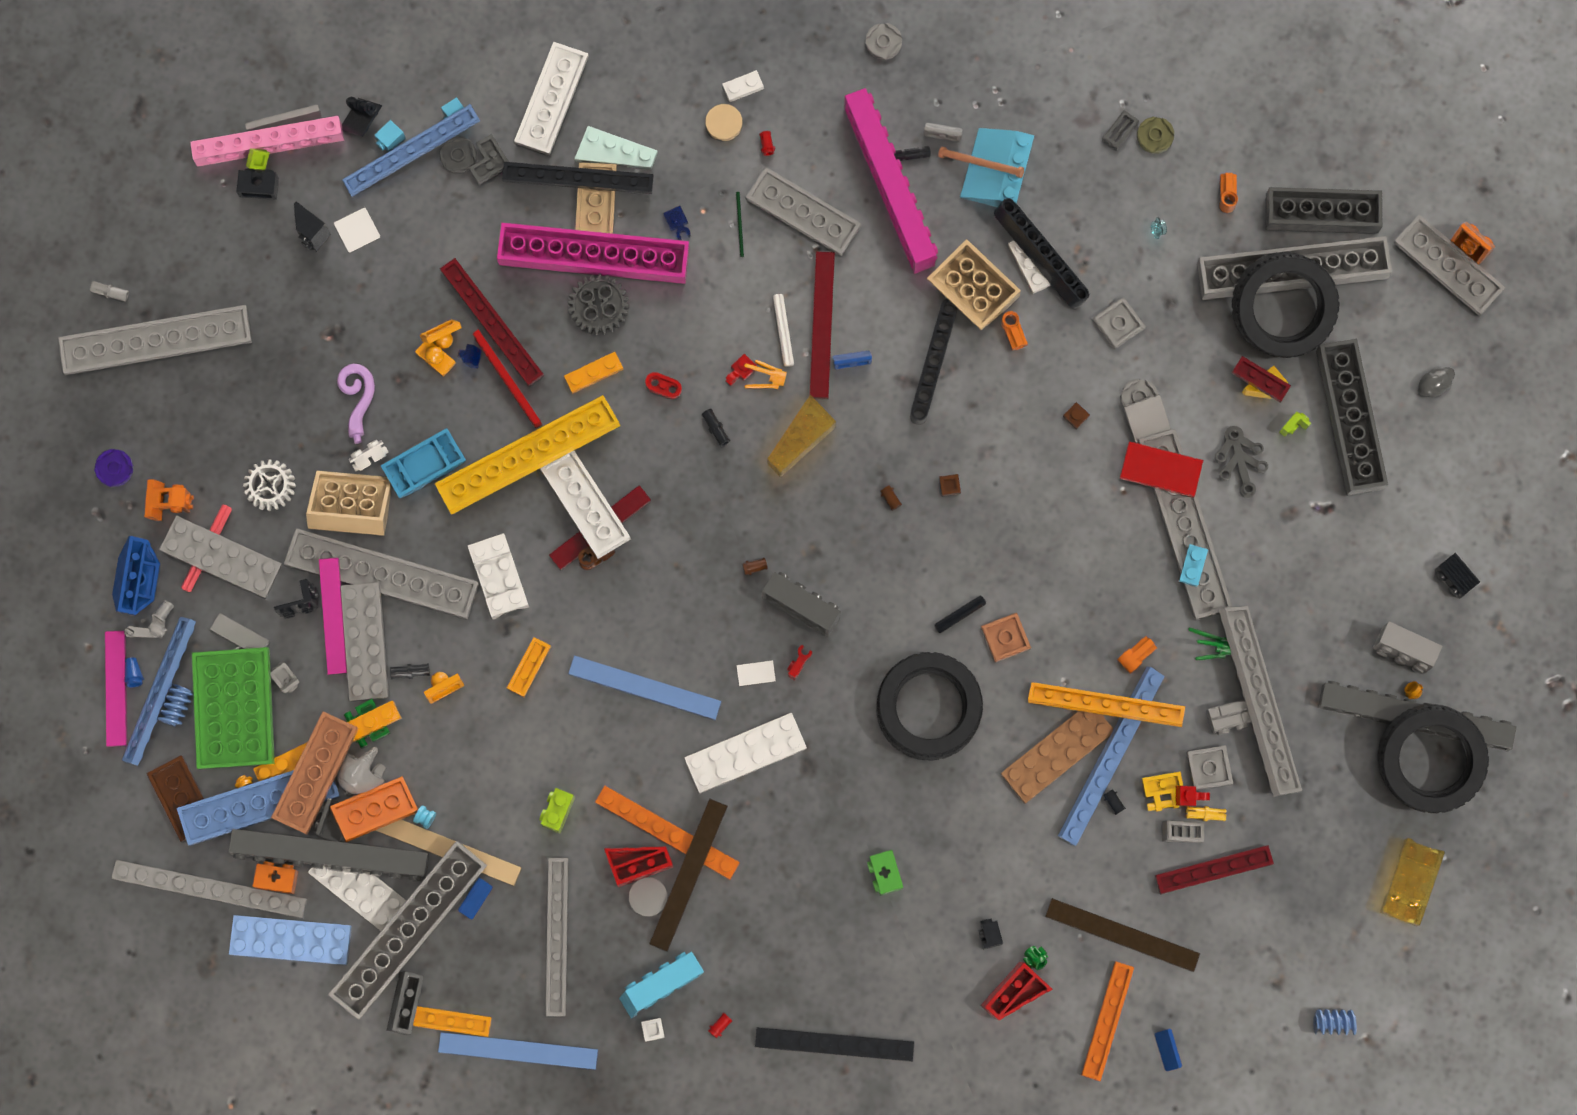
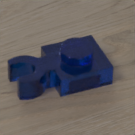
[663,206,691,241]

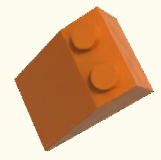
[1450,222,1496,265]

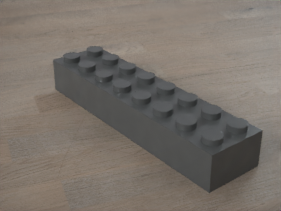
[1316,338,1388,496]

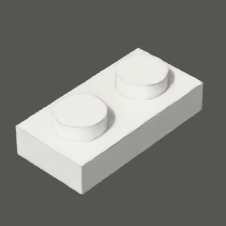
[722,70,764,102]

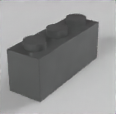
[386,971,424,1035]

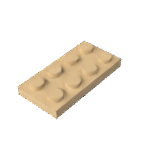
[575,163,617,234]

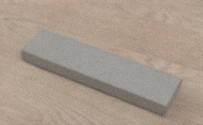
[245,104,322,132]

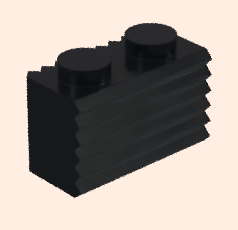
[1435,552,1480,599]

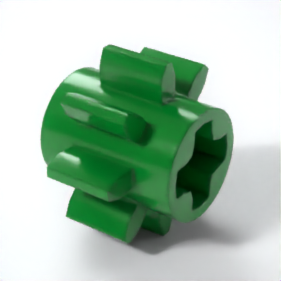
[1023,946,1048,970]

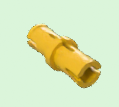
[1185,806,1226,822]

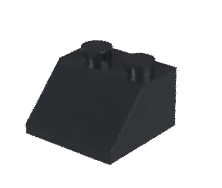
[294,201,331,252]

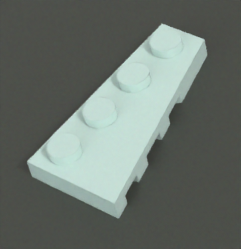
[575,126,658,170]

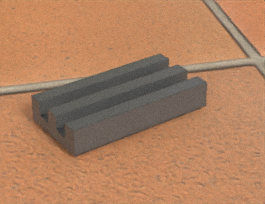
[1102,110,1139,151]

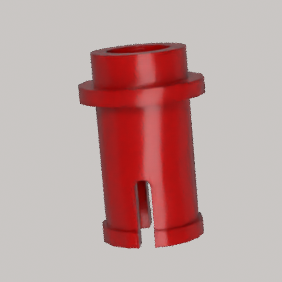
[759,131,776,156]
[708,1013,733,1039]

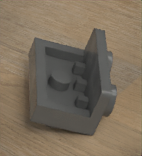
[314,798,343,842]

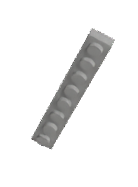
[546,858,569,1017]

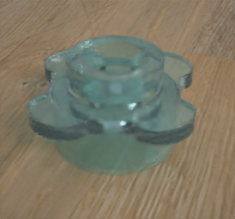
[1151,217,1167,239]

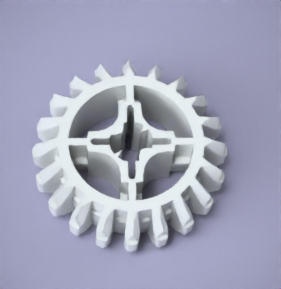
[243,460,296,511]

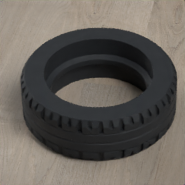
[1231,252,1340,358]
[876,652,983,761]
[1377,704,1489,813]

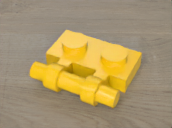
[1142,771,1183,812]

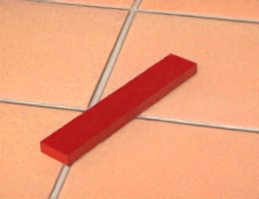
[473,329,542,429]

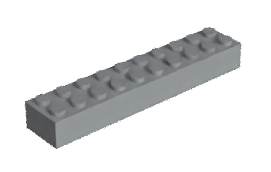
[1197,236,1392,300]
[328,840,487,1020]

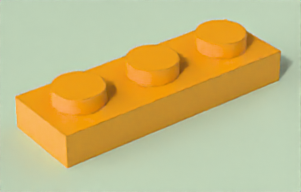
[564,352,623,394]
[507,637,551,698]

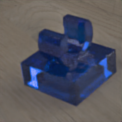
[457,344,482,368]

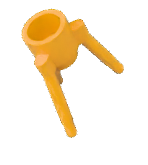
[744,360,787,389]

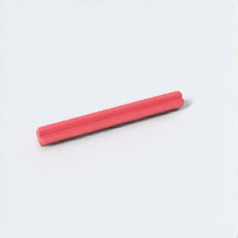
[181,504,232,592]

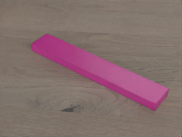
[319,558,347,675]
[105,631,127,747]

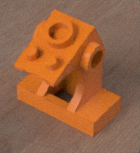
[144,479,194,521]

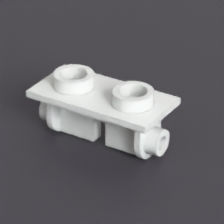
[349,440,388,471]

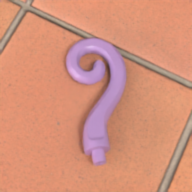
[337,363,375,444]

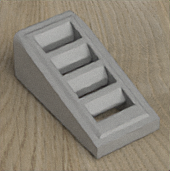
[1162,821,1204,843]

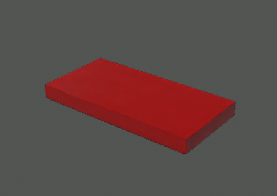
[1120,441,1204,498]

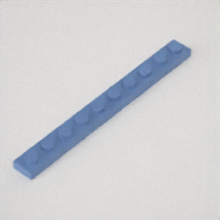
[1058,666,1165,846]

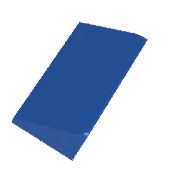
[833,350,872,370]
[458,877,493,919]
[1155,1029,1182,1071]

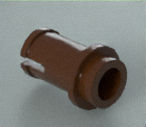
[880,485,902,511]
[742,557,768,576]

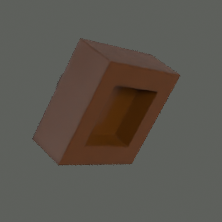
[1063,402,1090,430]
[939,474,961,497]

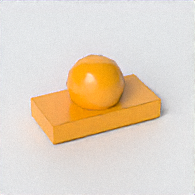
[420,319,462,349]
[415,342,456,377]
[424,672,464,704]

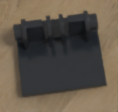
[342,97,382,137]

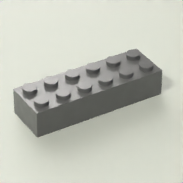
[1266,187,1383,233]

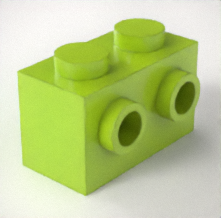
[539,788,575,834]

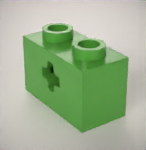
[867,850,903,896]

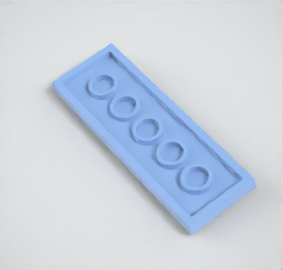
[229,915,352,965]

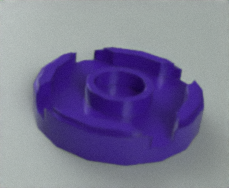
[94,449,134,487]

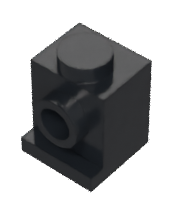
[978,918,1003,950]

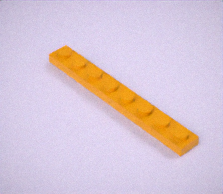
[1028,682,1185,727]
[253,700,402,781]

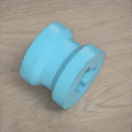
[413,805,436,829]

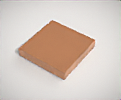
[981,613,1031,663]

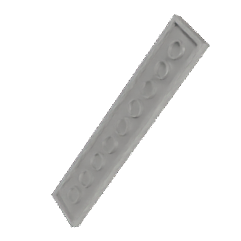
[58,305,252,375]
[1139,429,1232,620]
[284,528,479,619]
[1219,606,1302,797]

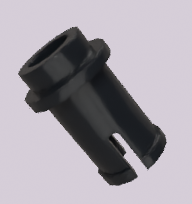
[1103,789,1126,815]

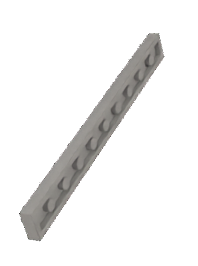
[111,860,308,919]

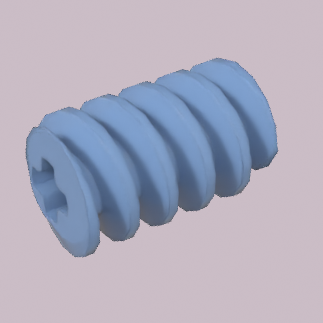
[157,684,194,727]
[1313,1009,1357,1035]

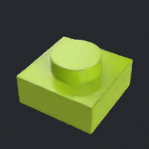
[246,148,270,170]

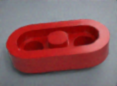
[645,372,682,399]

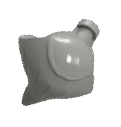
[338,747,387,797]

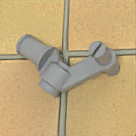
[125,600,174,639]

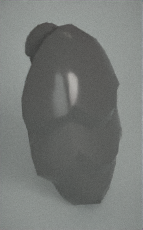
[1418,367,1455,397]

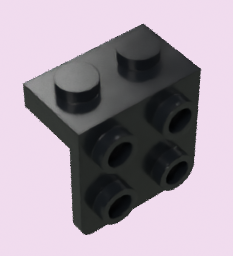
[274,579,319,619]

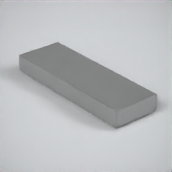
[210,613,270,649]

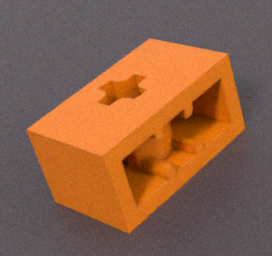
[253,861,299,894]

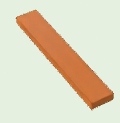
[1081,961,1134,1081]

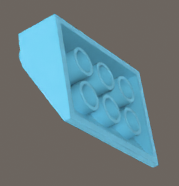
[960,128,1034,207]

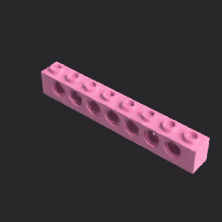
[190,116,344,167]

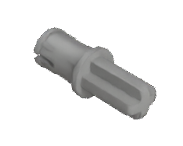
[90,281,129,302]

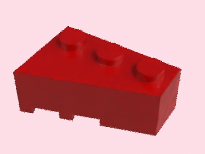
[604,846,673,888]
[980,962,1053,1020]

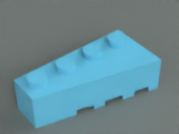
[619,952,704,1019]

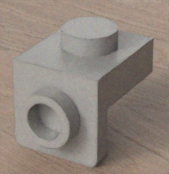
[270,661,299,694]

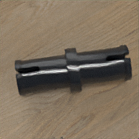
[701,409,731,447]
[390,663,430,679]

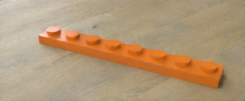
[595,786,740,880]

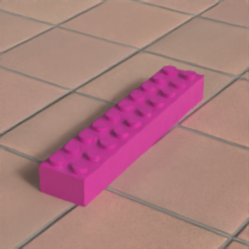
[844,88,938,274]
[497,223,690,284]

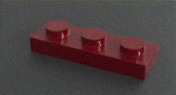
[1232,356,1291,403]

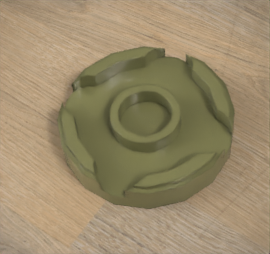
[1137,117,1174,154]

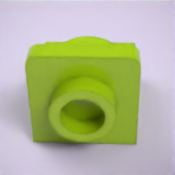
[1280,411,1311,437]

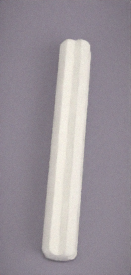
[773,294,794,367]

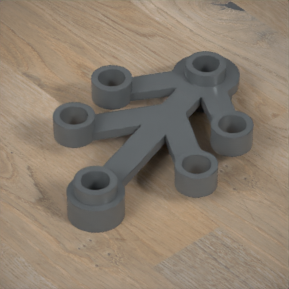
[1214,426,1268,498]

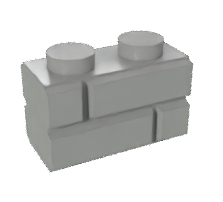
[1206,699,1252,735]

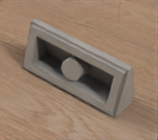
[924,123,963,142]

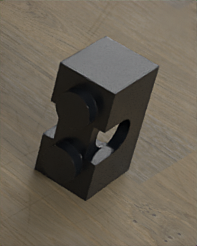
[236,168,279,200]

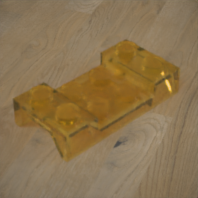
[1380,838,1445,926]

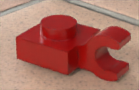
[725,354,758,386]
[787,645,812,681]
[1176,786,1210,806]

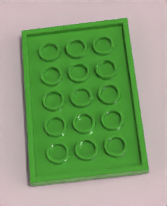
[192,647,275,769]

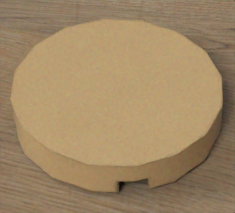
[705,104,742,141]

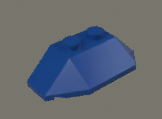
[112,536,160,615]

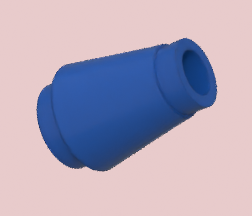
[124,657,144,688]

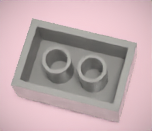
[1372,621,1443,674]

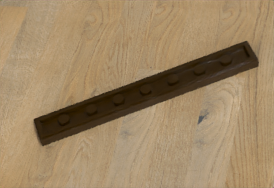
[649,798,728,952]
[1045,898,1200,972]

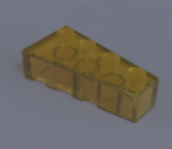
[767,395,836,477]

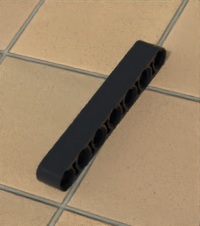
[994,198,1090,309]
[910,299,958,425]

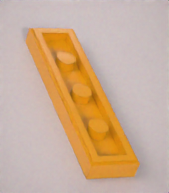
[413,1006,492,1037]

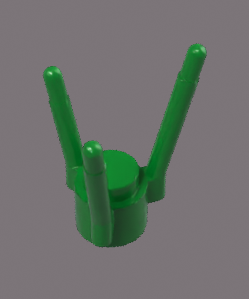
[1188,627,1232,660]

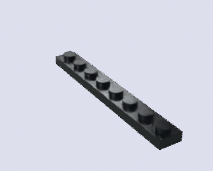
[502,161,654,194]
[755,1027,914,1062]

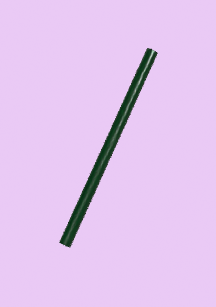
[736,192,744,257]

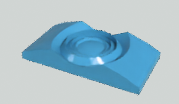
[381,428,466,498]

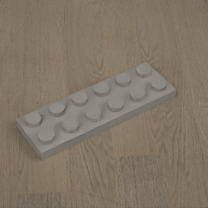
[746,167,861,256]
[1394,214,1505,316]
[159,515,282,599]
[341,582,389,701]

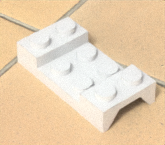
[468,533,529,620]

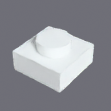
[641,1018,665,1042]

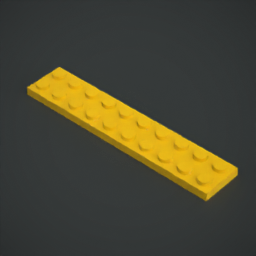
[434,395,620,515]

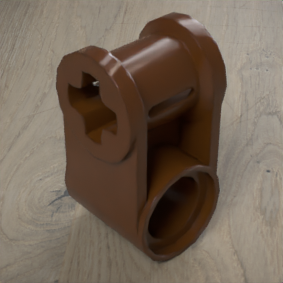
[578,546,616,570]

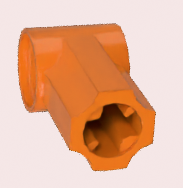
[1219,173,1238,213]
[1001,311,1028,351]
[1117,636,1157,674]

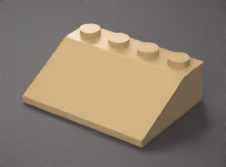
[927,239,1021,330]
[306,471,392,535]

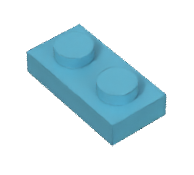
[1179,544,1208,587]

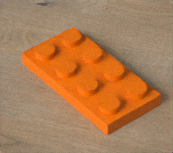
[330,776,418,842]

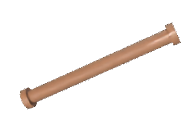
[938,146,1024,178]

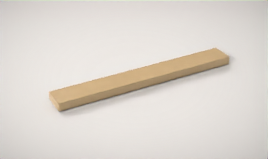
[375,820,522,886]

